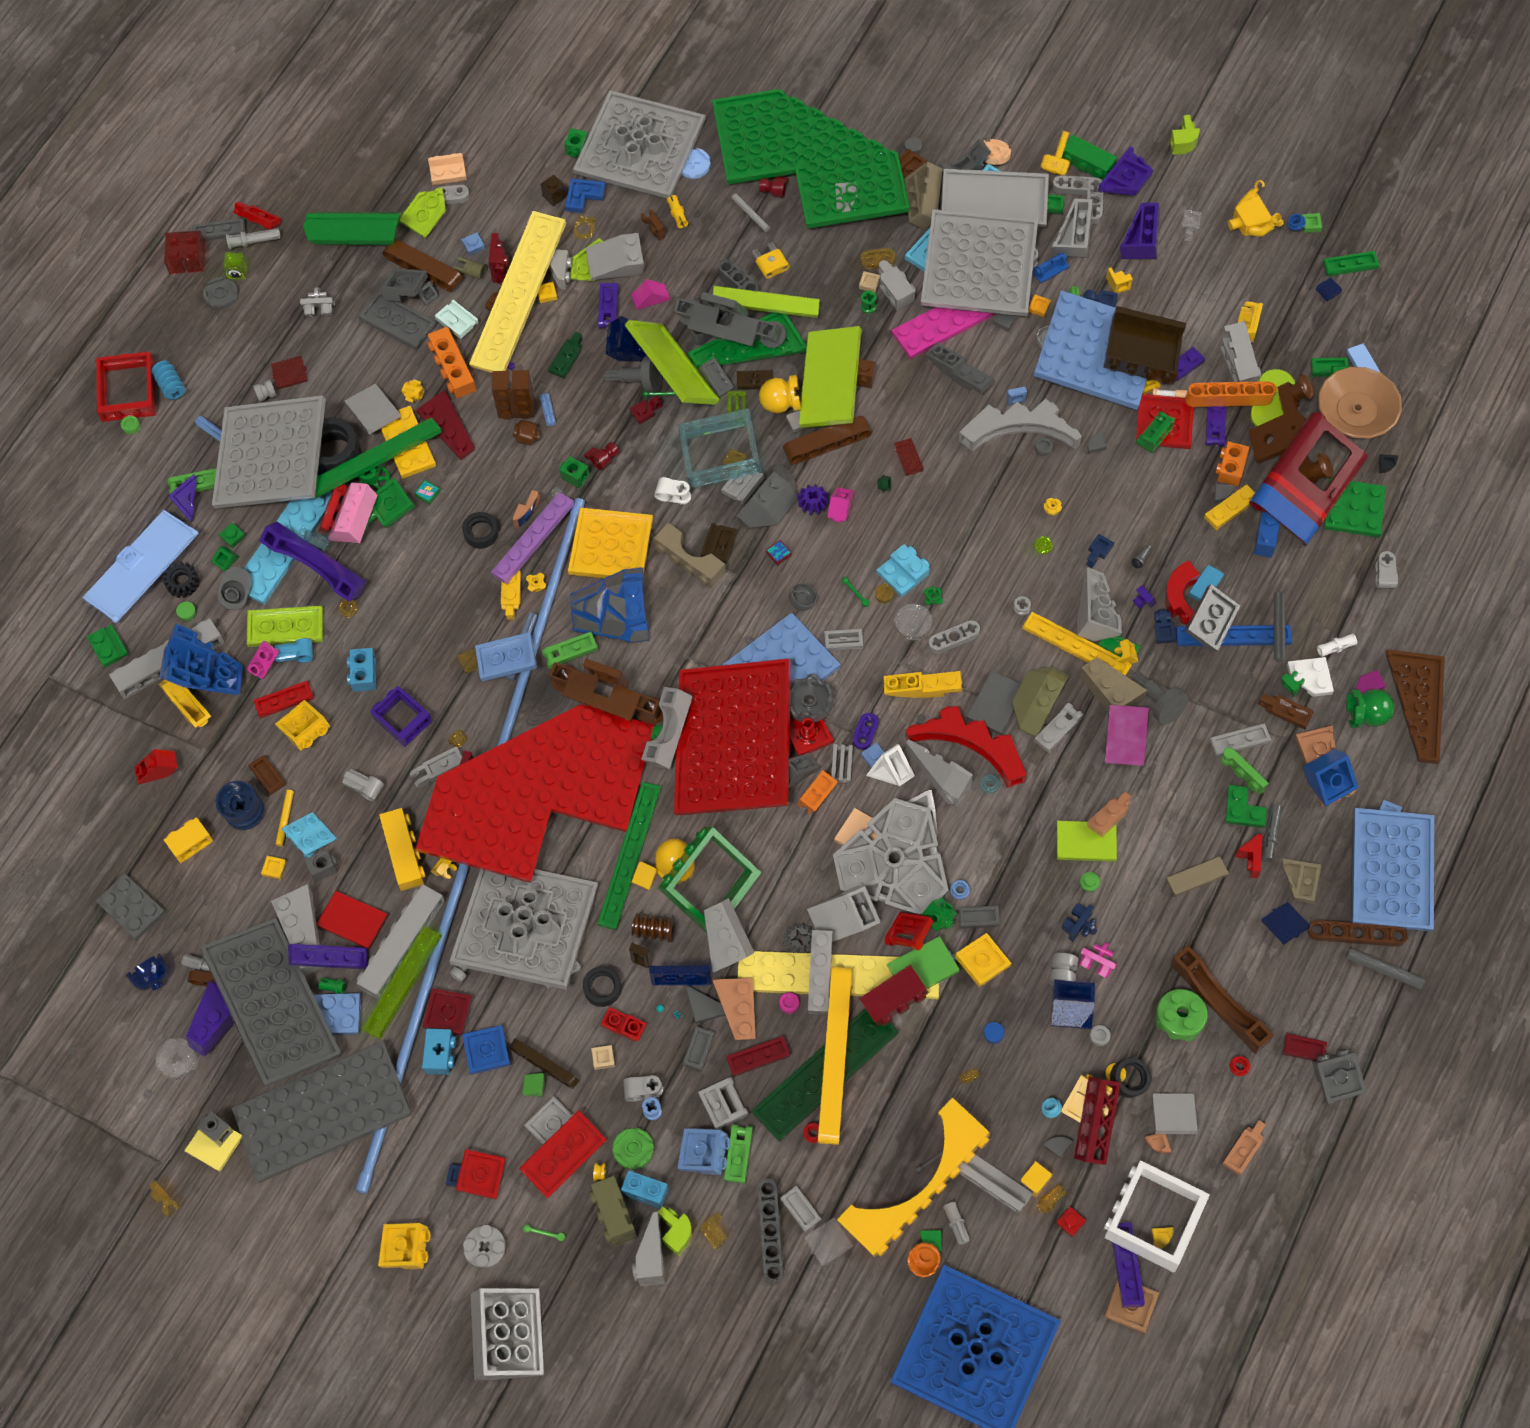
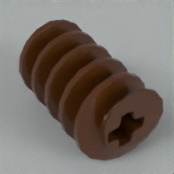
[631,913,674,942]

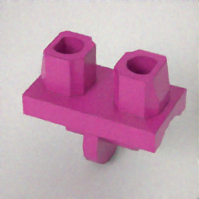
[247,640,280,679]
[1080,942,1117,978]

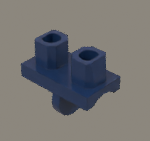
[1061,903,1097,942]

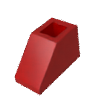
[135,749,178,784]

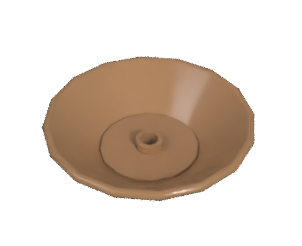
[1318,367,1402,439]

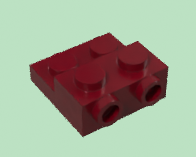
[488,233,510,284]

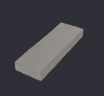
[1209,723,1271,757]

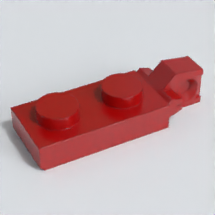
[233,201,281,229]
[318,484,347,533]

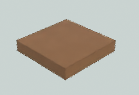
[1104,1279,1159,1334]

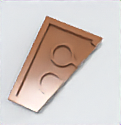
[712,978,756,1040]

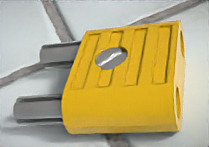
[752,242,790,279]

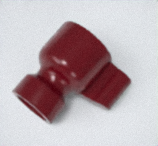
[759,176,789,197]
[584,442,619,470]

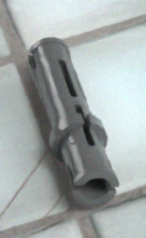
[1261,804,1283,862]

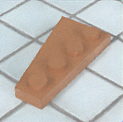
[1295,725,1341,807]

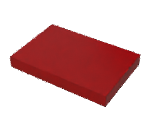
[316,891,388,950]

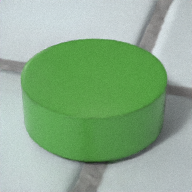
[121,416,140,434]
[176,602,196,621]

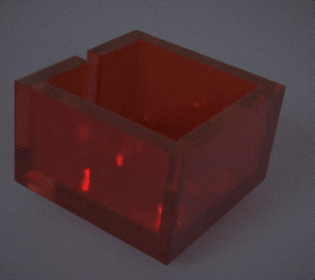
[164,231,205,274]

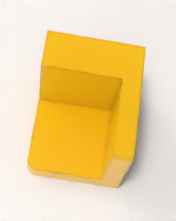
[1106,268,1133,293]
[1021,1161,1052,1198]

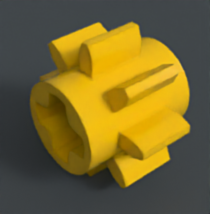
[402,379,424,403]

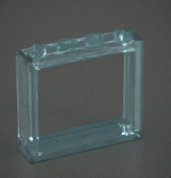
[678,409,762,488]

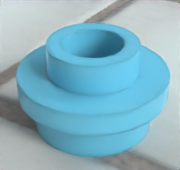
[1042,1098,1062,1118]

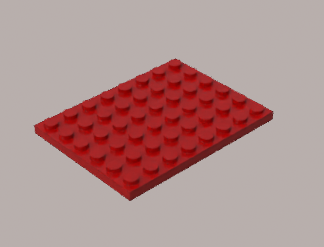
[674,658,791,816]

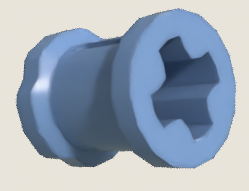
[642,1097,662,1120]

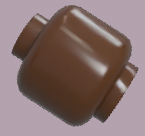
[513,420,540,445]

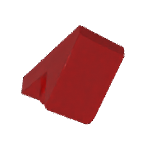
[1235,834,1262,878]

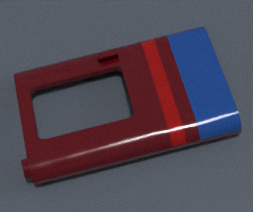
[1249,412,1368,546]

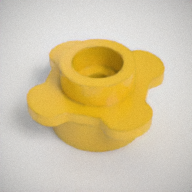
[526,573,546,592]

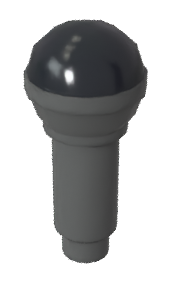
[1131,544,1151,569]

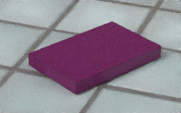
[1105,705,1149,766]

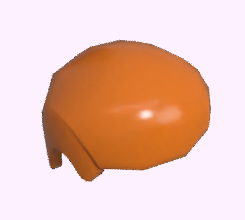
[907,1242,941,1278]

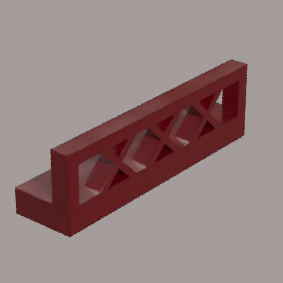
[1074,1076,1121,1165]

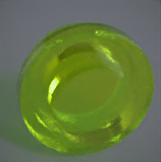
[1034,536,1053,555]

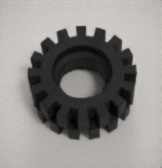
[163,562,199,598]

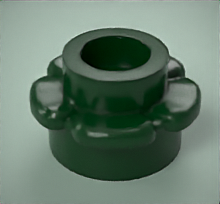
[877,475,891,493]

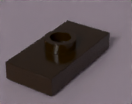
[737,370,773,390]
[629,943,653,969]

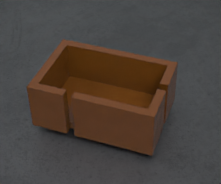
[492,370,535,419]

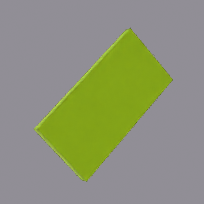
[625,320,720,405]
[799,326,862,428]

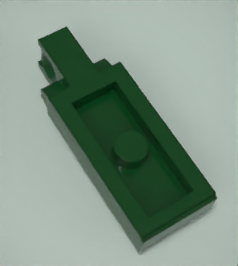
[548,332,583,379]

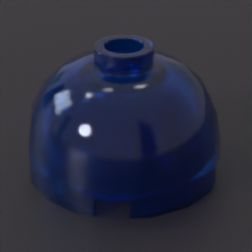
[126,953,168,991]

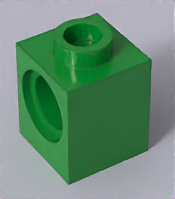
[564,128,588,158]
[559,456,589,489]

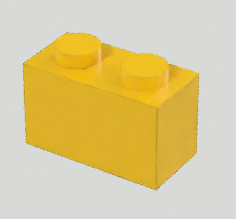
[164,817,213,864]

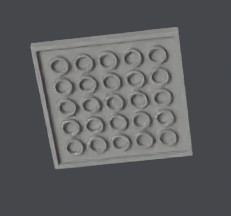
[921,209,1038,316]
[212,396,326,509]

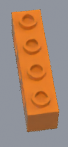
[427,326,476,399]

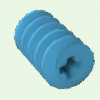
[152,361,186,400]

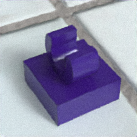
[1133,585,1156,609]

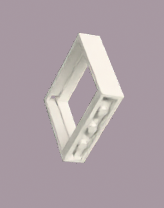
[1104,1160,1210,1273]

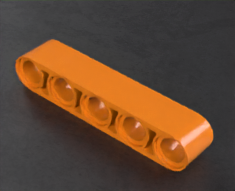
[1185,381,1277,407]

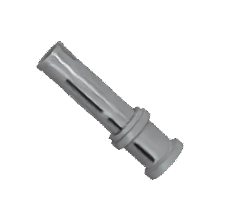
[226,228,281,250]

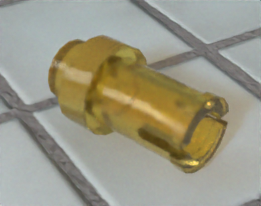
[1037,1184,1067,1214]

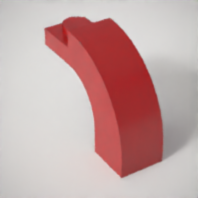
[1165,560,1200,626]

